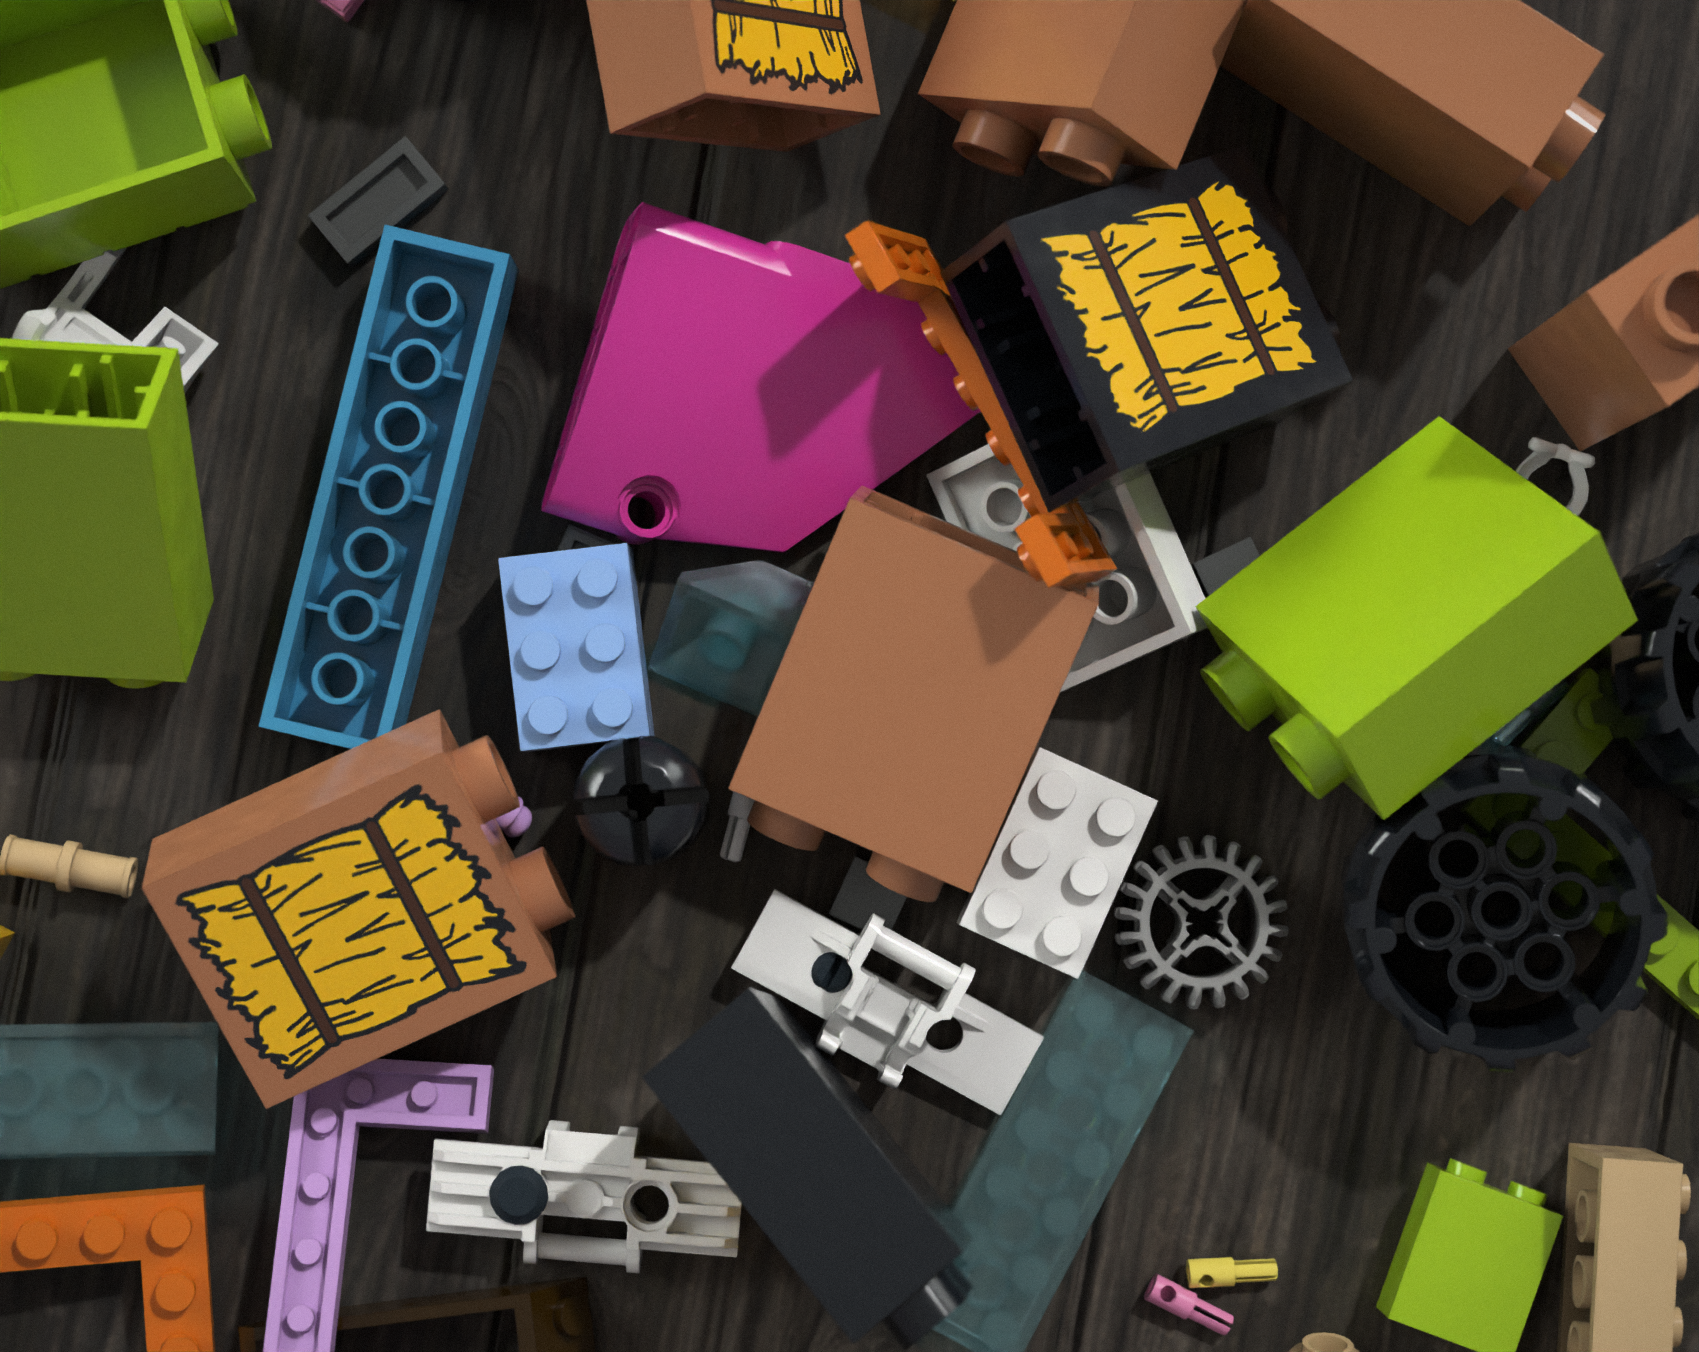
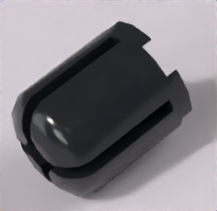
[573,736,711,866]

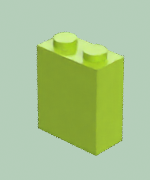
[1376,1158,1563,1352]

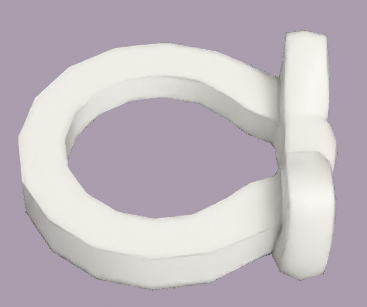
[1516,437,1595,516]

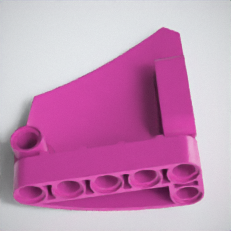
[541,202,981,553]

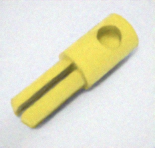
[1186,1257,1278,1288]

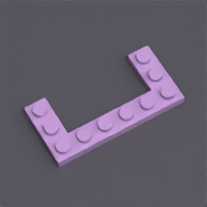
[263,1059,494,1352]

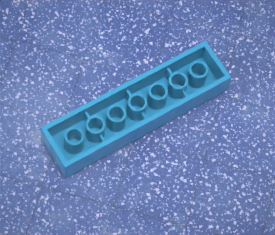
[258,224,519,749]

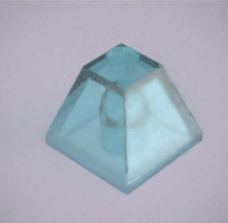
[648,560,814,717]

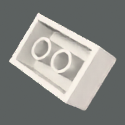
[957,747,1158,979]

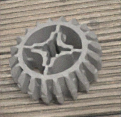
[1113,835,1289,1009]

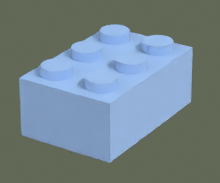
[498,543,655,752]

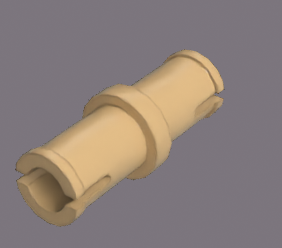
[0,834,138,898]

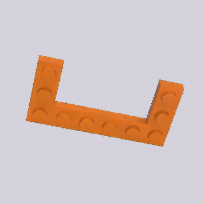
[845,221,1117,588]
[0,1185,215,1352]

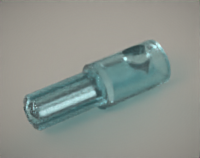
[1492,680,1570,747]

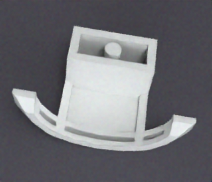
[12,248,219,393]

